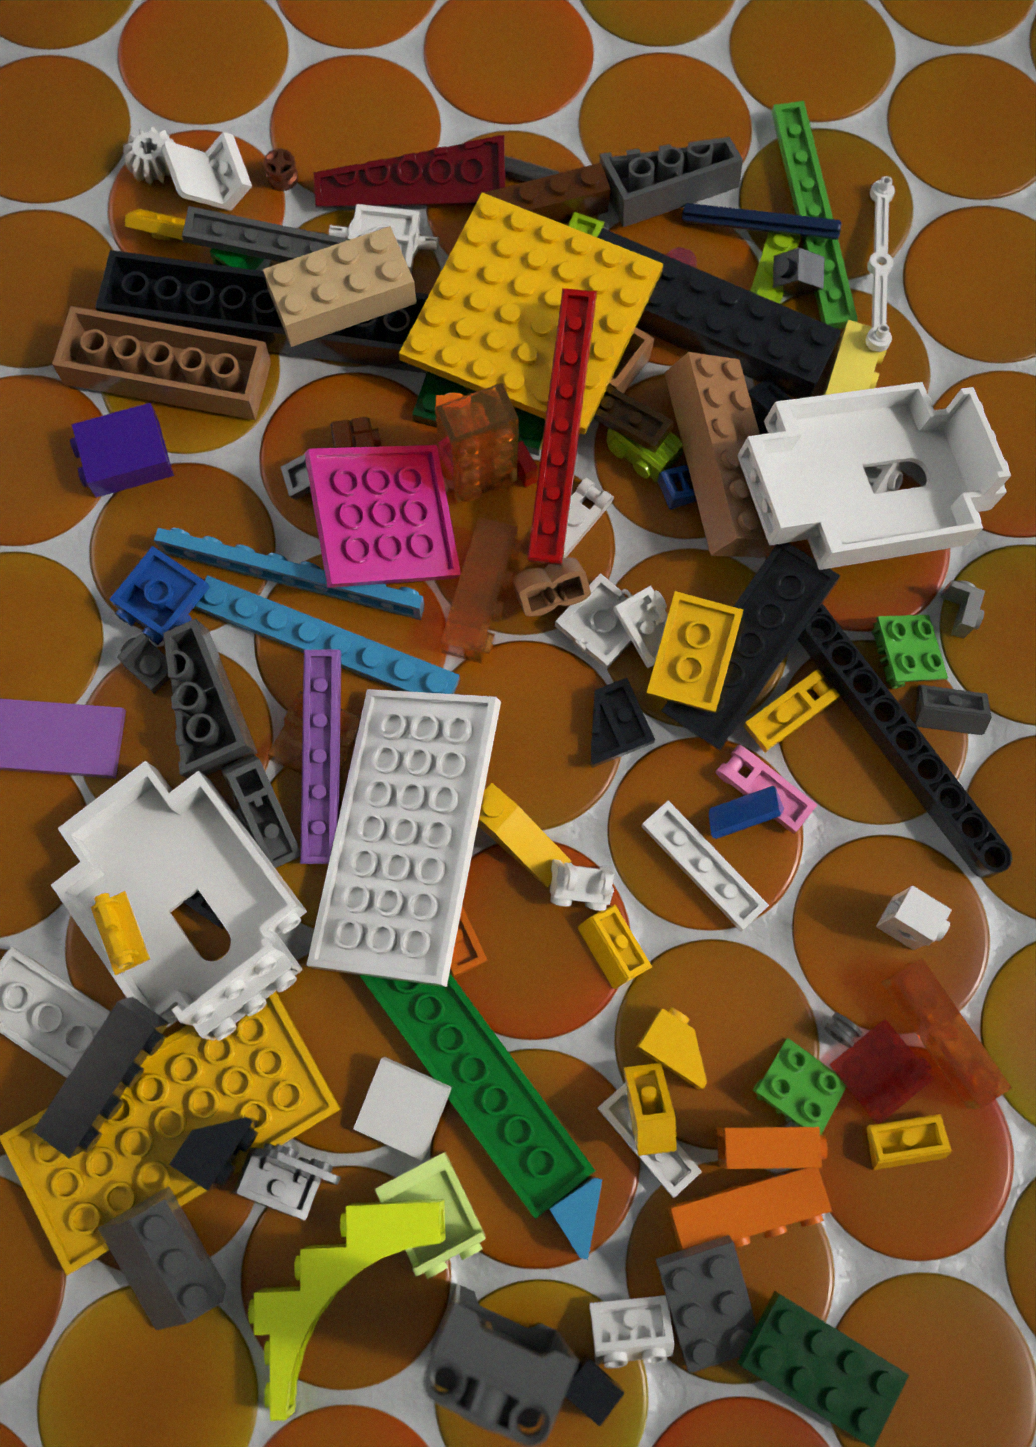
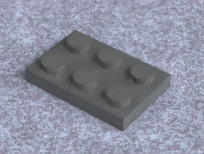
[655,1235,756,1374]

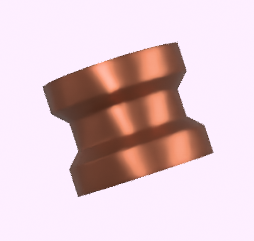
[263,148,298,191]

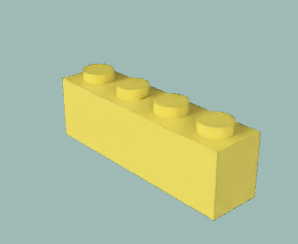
[823,320,887,395]

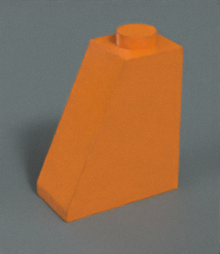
[716,1127,827,1169]

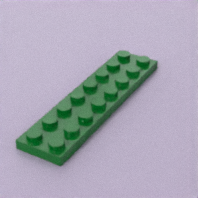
[359,972,596,1219]

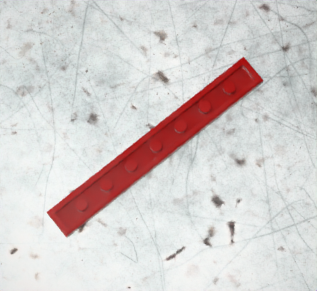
[527,288,597,566]

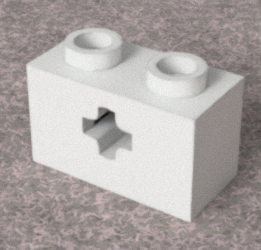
[876,886,952,950]

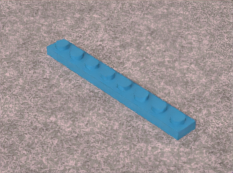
[154,528,425,620]
[194,575,460,694]

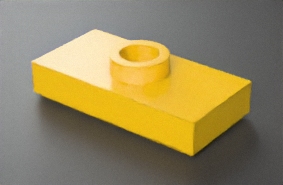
[125,209,186,240]

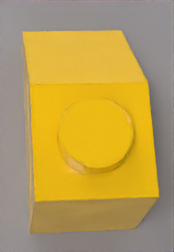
[635,1007,707,1090]
[624,1063,676,1156]

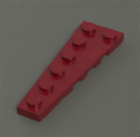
[314,135,505,207]

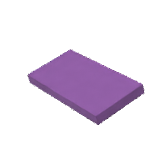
[0,699,126,779]

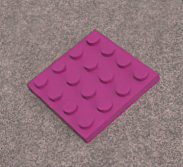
[305,445,461,588]

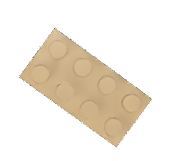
[263,226,417,347]

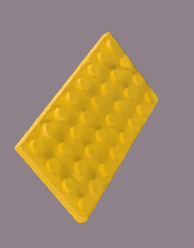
[0,991,341,1276]

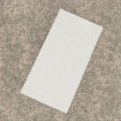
[0,946,111,1078]

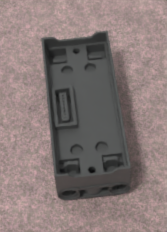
[423,1284,578,1447]

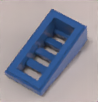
[657,465,697,510]

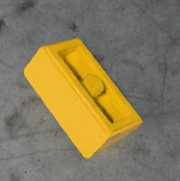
[578,905,652,989]
[866,1114,952,1170]

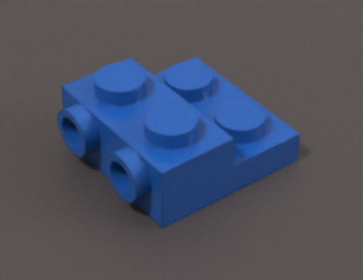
[109,546,210,645]

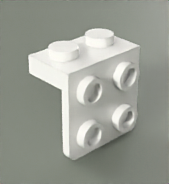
[162,132,252,211]

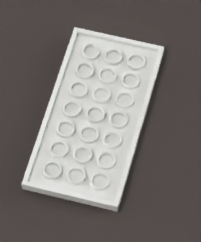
[306,689,501,987]

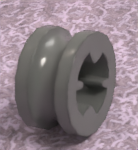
[824,1012,863,1048]

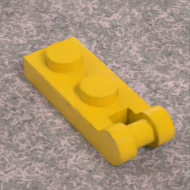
[743,669,841,753]

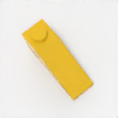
[477,783,571,888]

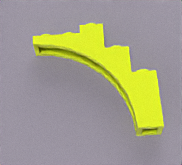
[248,1199,446,1421]

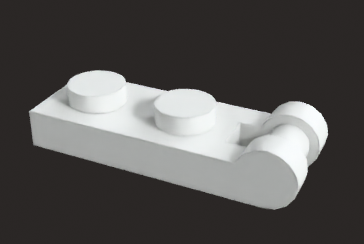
[563,477,614,558]

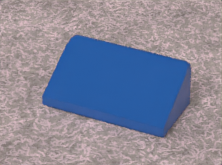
[709,786,784,839]

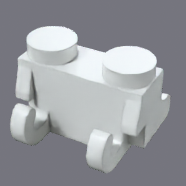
[550,859,614,911]

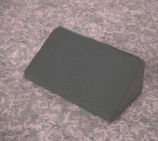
[915,685,992,735]

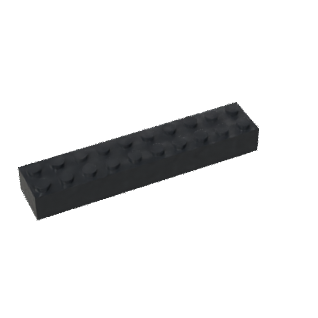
[95,250,429,373]

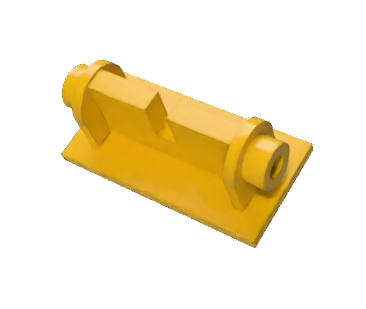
[91,891,151,976]

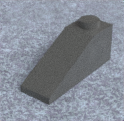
[220,753,301,868]

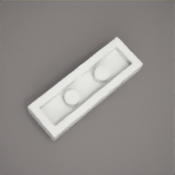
[597,1083,702,1198]

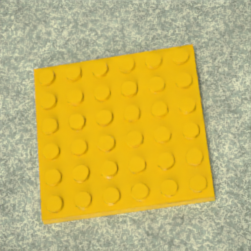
[399,193,663,435]

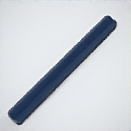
[682,203,841,240]

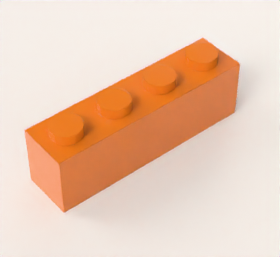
[666,1168,832,1251]

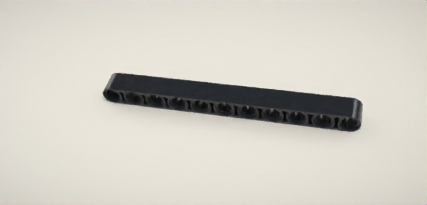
[798,604,1012,878]

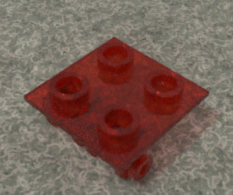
[829,1019,934,1124]

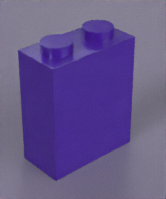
[70,402,174,498]

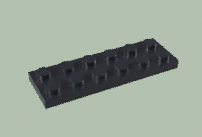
[661,543,840,751]

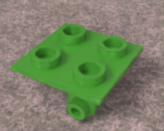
[871,615,948,689]
[752,1037,849,1135]

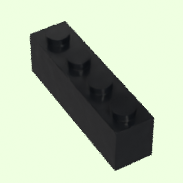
[33,997,169,1159]

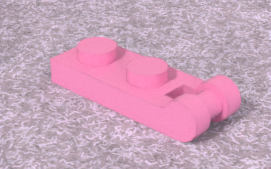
[716,745,817,834]

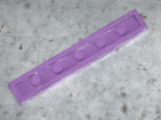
[300,649,341,864]

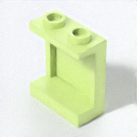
[375,1152,486,1279]

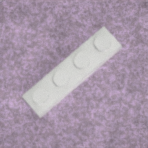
[641,800,769,931]

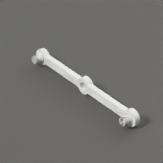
[865,176,895,352]

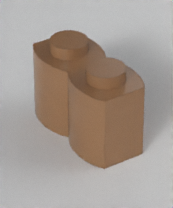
[512,558,591,616]

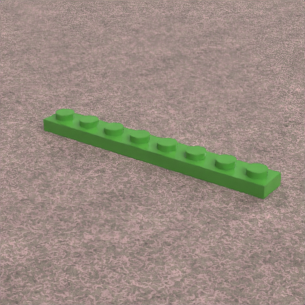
[772,101,858,329]

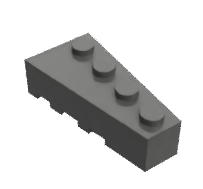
[599,137,743,227]
[163,618,258,779]

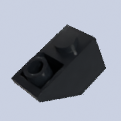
[169,1117,259,1191]

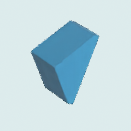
[549,1177,602,1260]

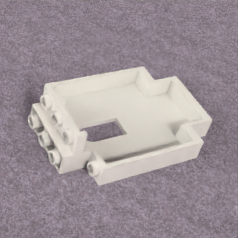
[737,382,1011,570]
[51,761,307,1041]

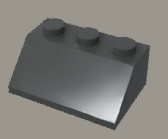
[98,1186,226,1330]

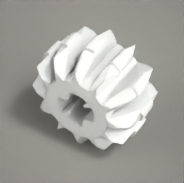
[123,127,175,185]

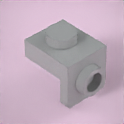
[941,580,985,639]

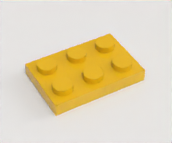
[646,591,743,713]

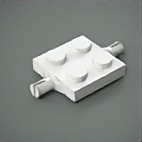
[329,204,439,274]

